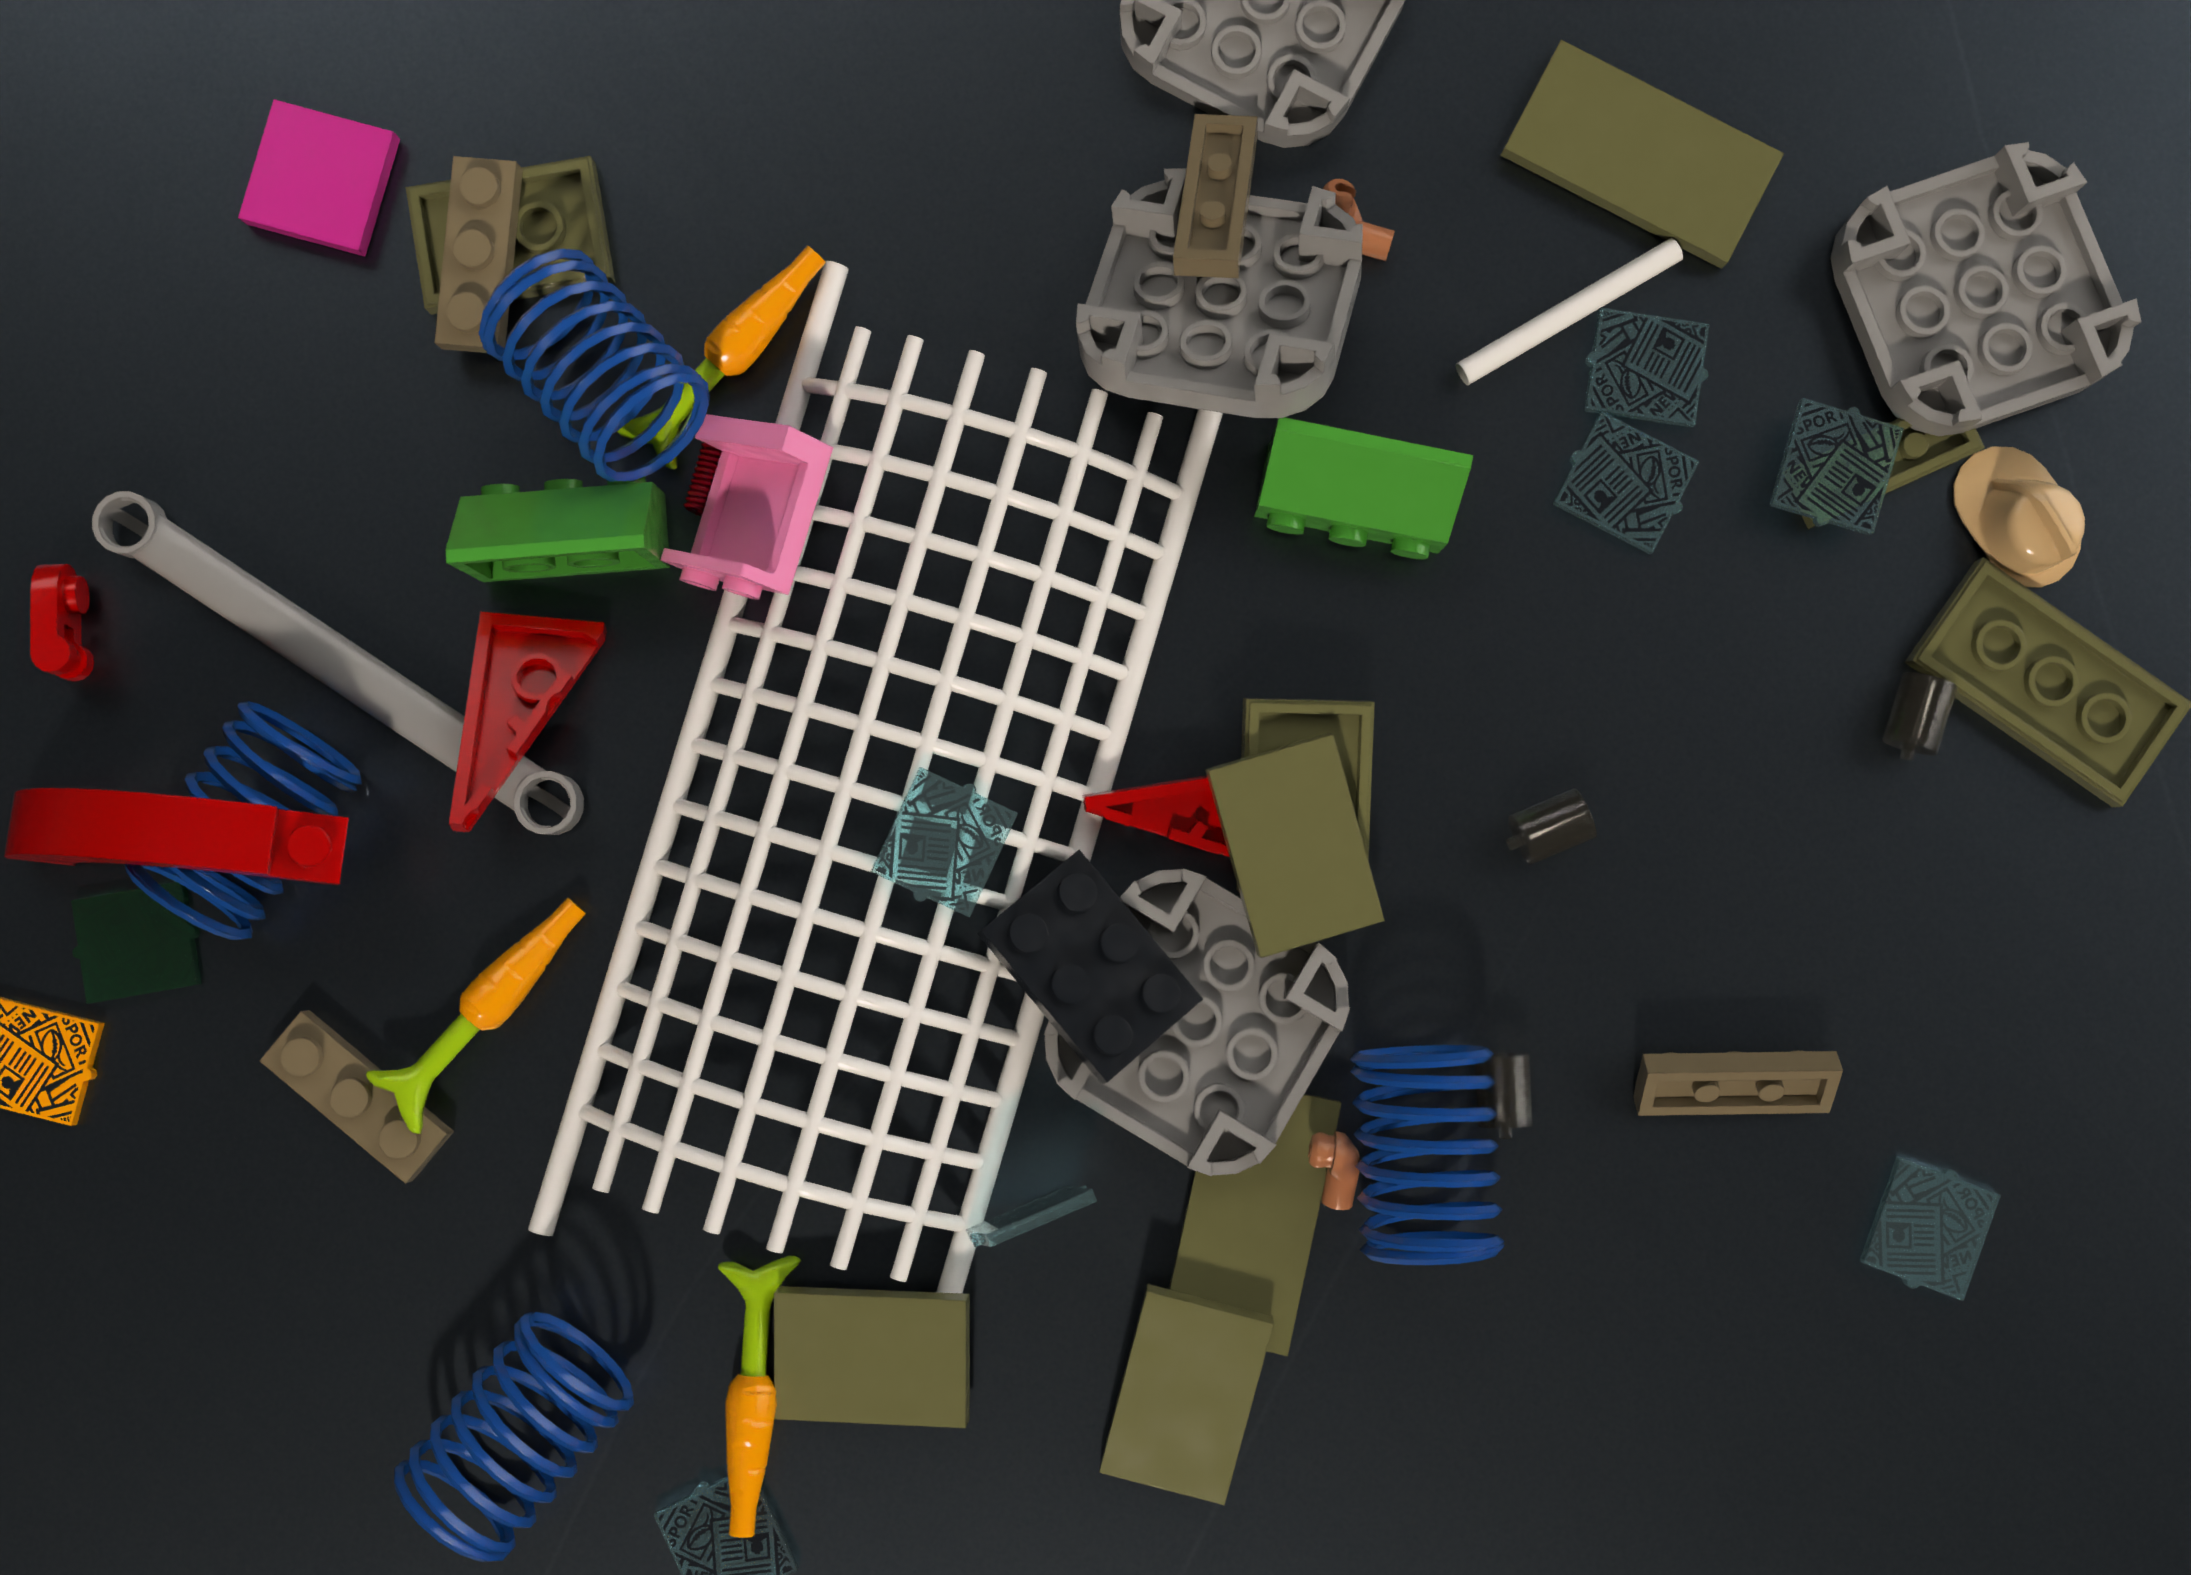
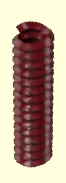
[683,442,722,516]

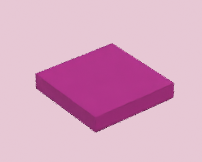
[238,99,400,257]

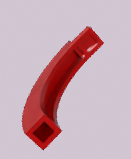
[4,788,349,885]

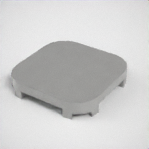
[1119,0,1405,148]
[1830,142,2141,436]
[1076,168,1363,418]
[1044,868,1351,1176]

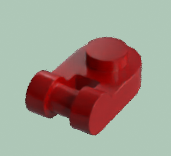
[30,564,95,682]

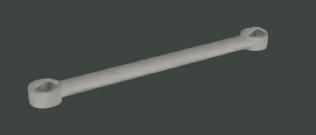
[92,491,584,835]

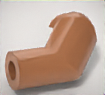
[1323,179,1395,261]
[1308,1131,1360,1210]

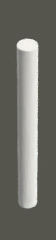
[1455,238,1683,385]

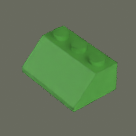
[1254,417,1473,559]
[445,476,670,582]

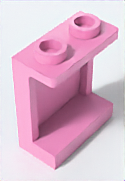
[660,414,833,600]

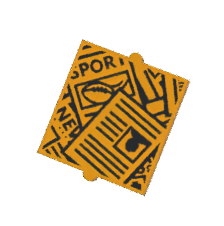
[0,997,105,1126]

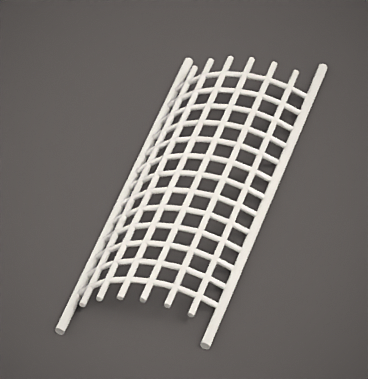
[528,261,1223,1293]

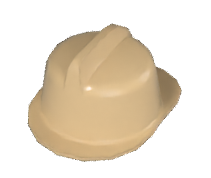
[1953,446,2085,588]

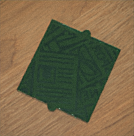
[71,882,202,1004]

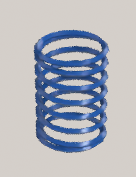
[479,248,710,482]
[124,701,362,940]
[1349,1045,1505,1265]
[394,1312,634,1562]

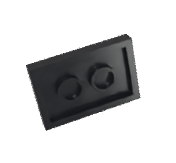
[977,849,1203,1084]

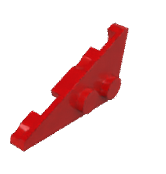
[449,611,607,832]
[1082,775,1230,857]

